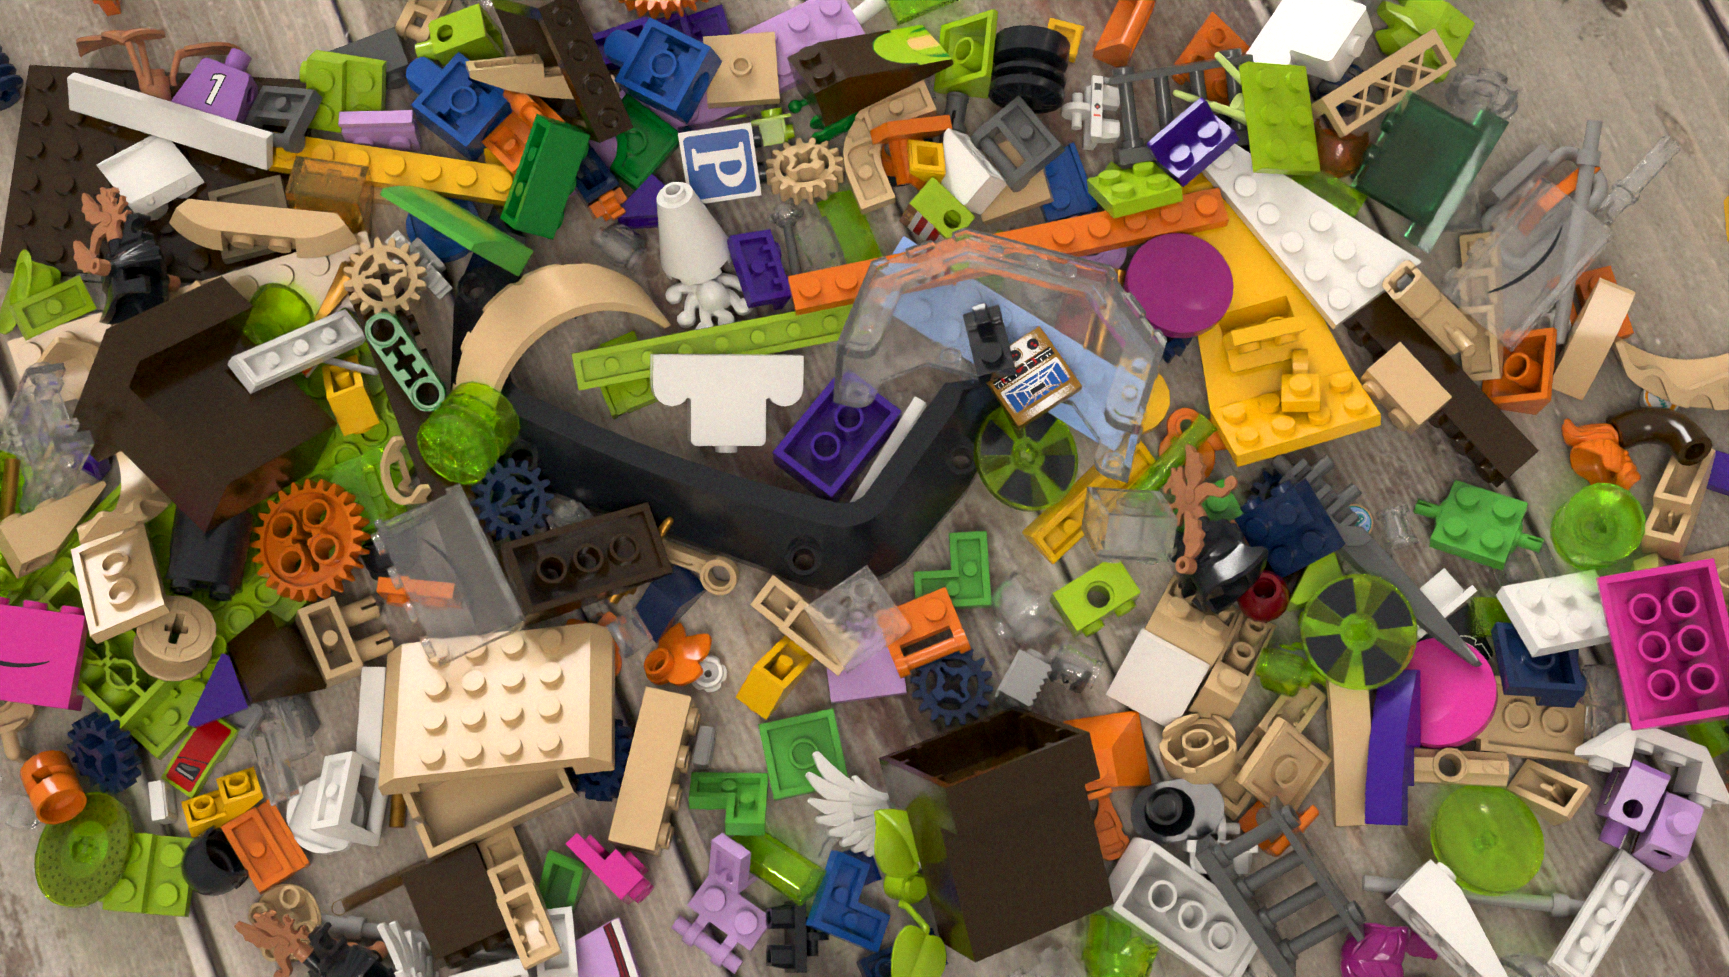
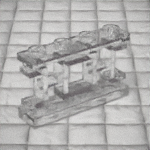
[0,362,95,514]

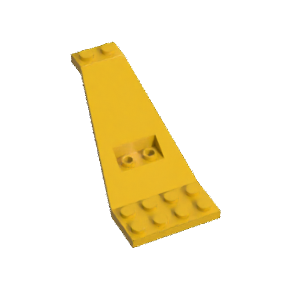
[1172,172,1381,467]

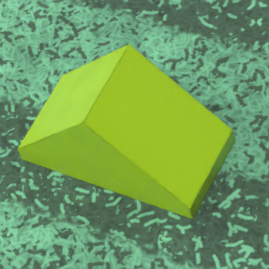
[1286,552,1344,612]

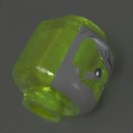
[1255,642,1315,698]

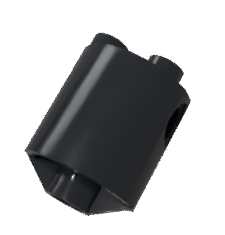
[164,505,254,602]

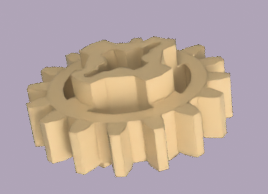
[765,137,845,205]
[343,237,427,321]

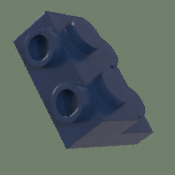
[1234,478,1345,578]
[1491,622,1586,708]

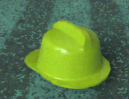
[0,249,61,335]

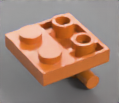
[482,90,566,176]

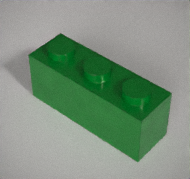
[500,114,590,240]

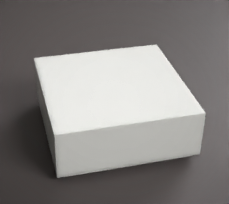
[148,780,178,825]

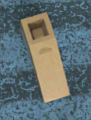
[0,480,106,579]
[1189,611,1276,721]

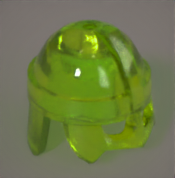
[243,283,315,346]
[1081,914,1160,977]

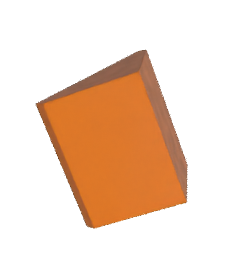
[1482,327,1557,415]

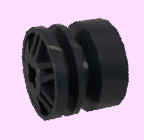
[988,25,1070,114]

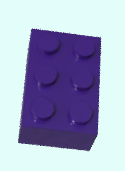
[772,367,902,502]

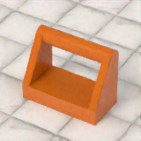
[1092,0,1156,68]

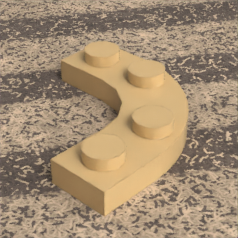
[843,80,937,215]

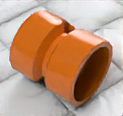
[20,750,87,825]

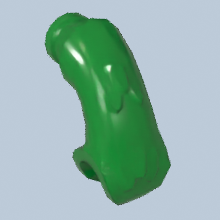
[810,111,859,144]

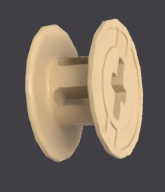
[133,596,216,681]

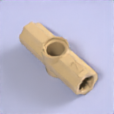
[1414,747,1509,787]

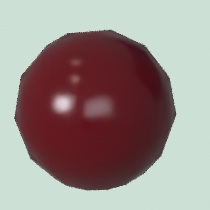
[1237,570,1290,623]

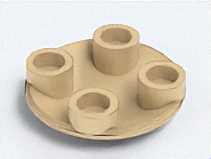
[248,883,322,962]

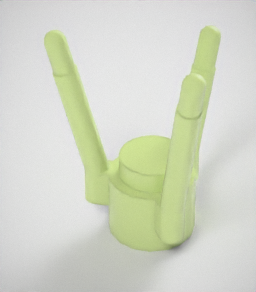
[1173,52,1247,126]

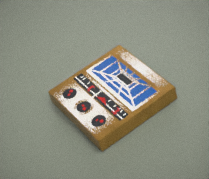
[986,326,1082,430]

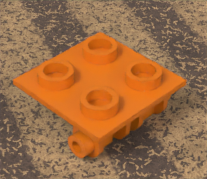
[1172,12,1250,106]

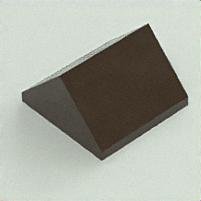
[226,610,327,703]

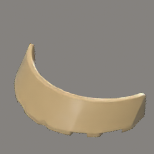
[452,262,671,442]
[1612,335,1729,410]
[36,337,172,544]

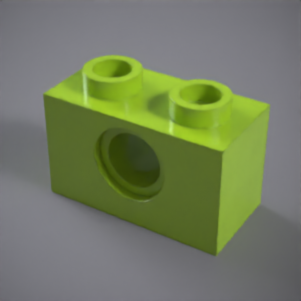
[1049,554,1141,638]

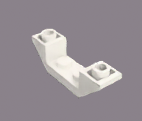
[1574,723,1729,809]

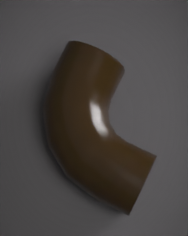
[1606,406,1713,466]

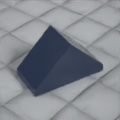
[575,142,619,207]
[629,565,707,643]

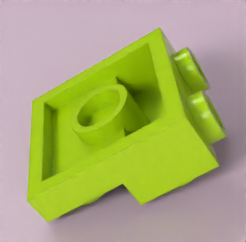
[299,50,387,133]
[98,832,196,917]

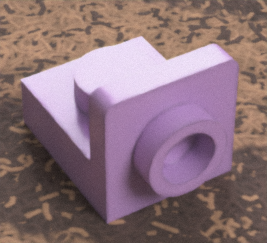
[708,833,762,894]

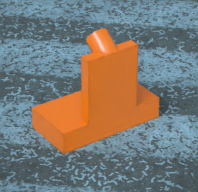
[870,115,952,190]

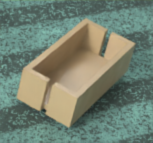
[608,686,701,857]
[402,767,579,861]

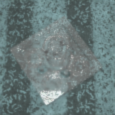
[803,565,911,674]

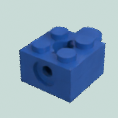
[604,17,722,125]
[406,52,513,162]

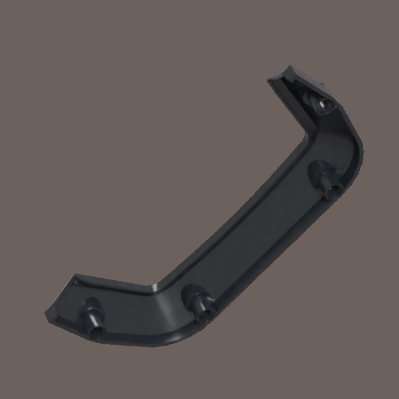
[450,205,1002,590]

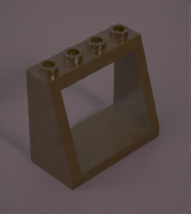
[491,0,634,143]

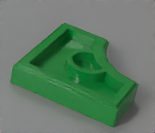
[610,93,680,191]

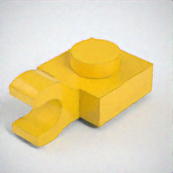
[1281,349,1320,412]

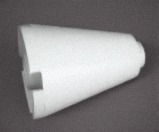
[657,182,732,285]

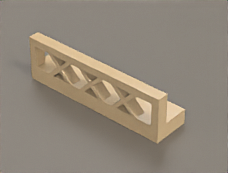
[1311,28,1457,138]

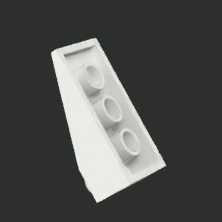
[1103,836,1258,977]
[1385,859,1508,977]

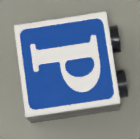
[678,117,767,204]

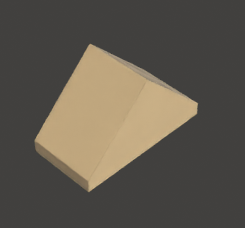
[1506,759,1592,826]

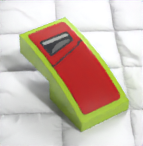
[161,718,241,798]

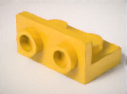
[1222,314,1307,373]

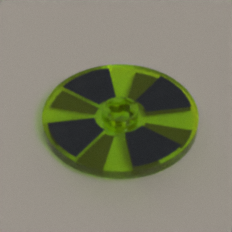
[974,406,1078,512]
[1300,574,1418,690]

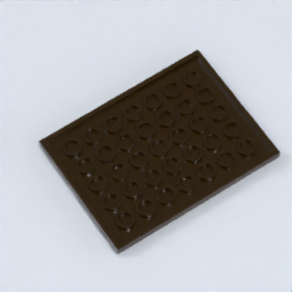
[0,65,312,283]

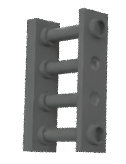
[1103,48,1254,165]
[1195,795,1367,977]

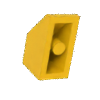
[322,354,380,436]
[735,635,816,720]

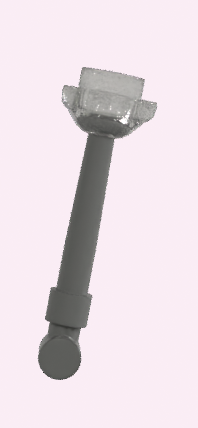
[767,203,804,304]

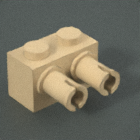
[1359,342,1452,435]
[295,595,394,688]

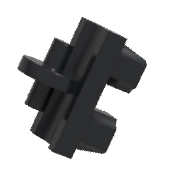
[766,900,829,973]

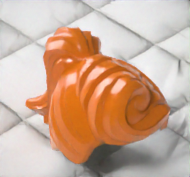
[1561,418,1641,495]

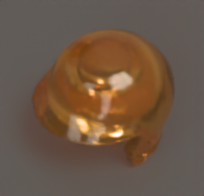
[1314,119,1370,179]

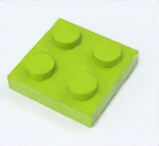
[1087,161,1183,218]

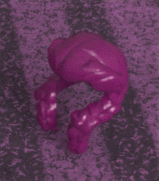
[1339,923,1438,977]

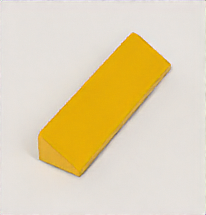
[1022,435,1160,565]

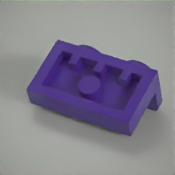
[1147,97,1239,187]
[727,229,792,310]

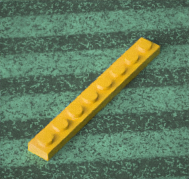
[269,132,515,206]

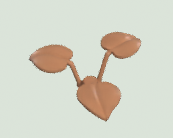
[76,28,244,102]

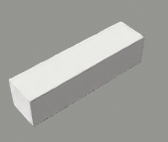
[356,667,386,764]

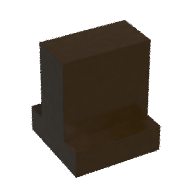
[67,276,337,533]
[879,706,1114,963]

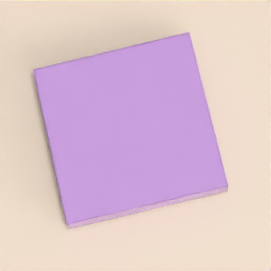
[826,620,907,704]

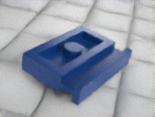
[1040,142,1098,223]

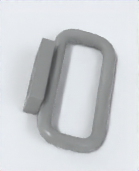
[1478,143,1608,272]

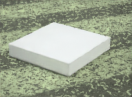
[1106,628,1210,727]

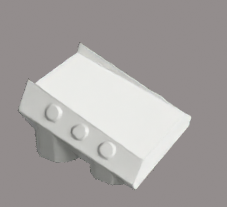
[96,135,205,220]

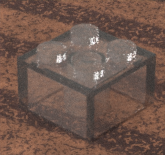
[1081,487,1178,565]

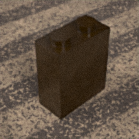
[401,843,511,969]

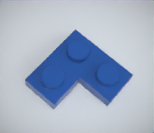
[805,850,891,953]

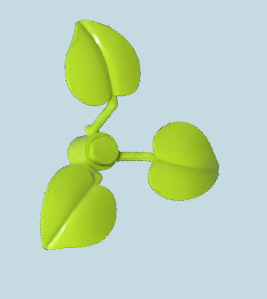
[874,809,947,977]

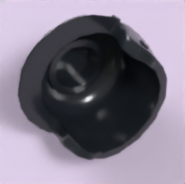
[181,825,249,896]

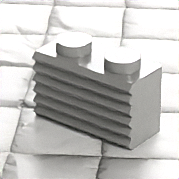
[993,649,1052,711]

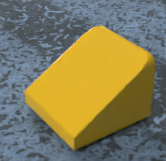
[907,139,946,183]

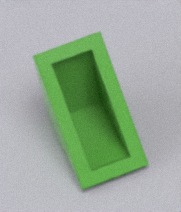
[539,850,592,915]

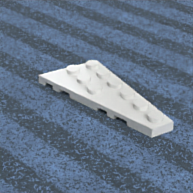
[1202,144,1422,330]

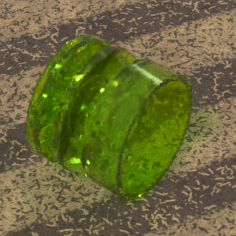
[416,381,520,485]
[1550,483,1646,571]

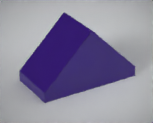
[618,174,665,230]
[187,653,248,729]

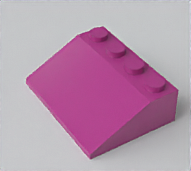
[1596,558,1729,731]

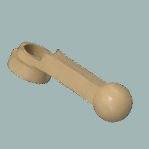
[662,537,739,595]

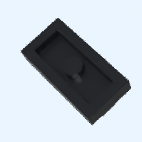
[963,303,1017,384]

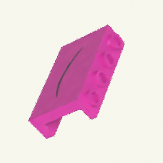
[0,597,88,711]

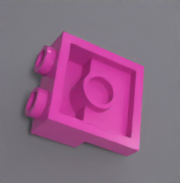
[566,833,655,905]

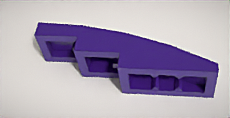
[592,4,732,70]
[1365,670,1421,826]

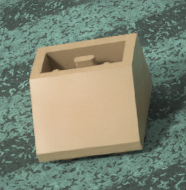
[1144,574,1240,680]

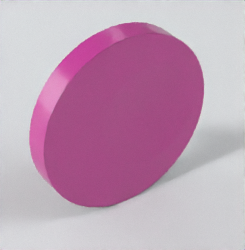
[1399,638,1498,749]

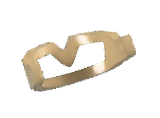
[380,436,431,505]

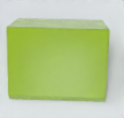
[934,9,998,99]

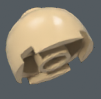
[1159,713,1237,786]

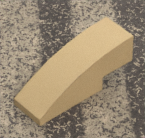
[1552,278,1635,400]
[1641,449,1716,562]
[750,574,862,676]

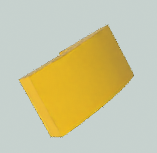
[181,766,263,838]

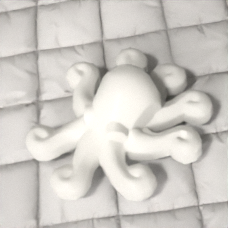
[665,273,753,329]

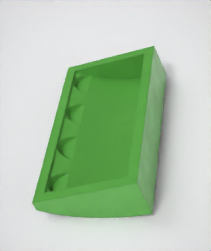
[380,186,534,277]

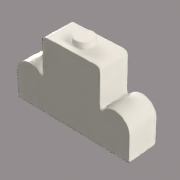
[1239,0,1373,82]
[650,354,804,453]

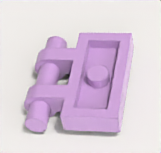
[671,875,767,974]

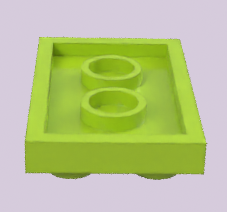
[1239,61,1321,176]

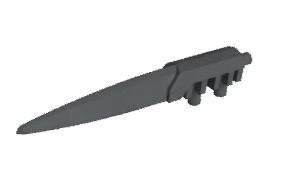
[1270,454,1483,667]

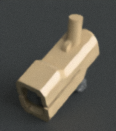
[1382,260,1477,357]

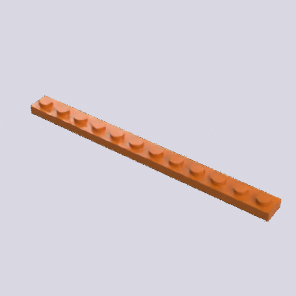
[788,187,1229,316]

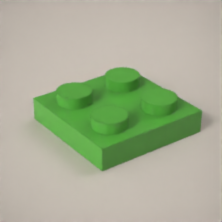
[758,708,848,801]

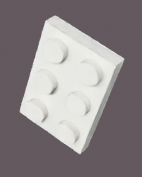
[1496,569,1611,658]

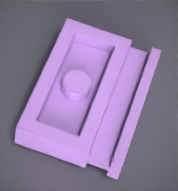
[338,110,422,152]

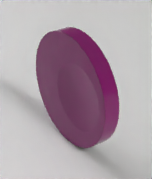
[1124,233,1233,338]

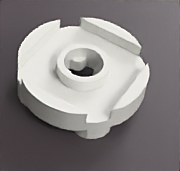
[286,777,367,855]

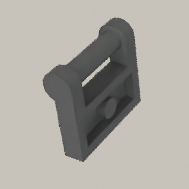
[243,85,323,153]
[970,96,1065,192]

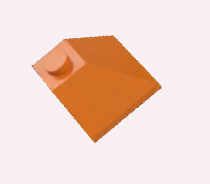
[1063,710,1152,795]

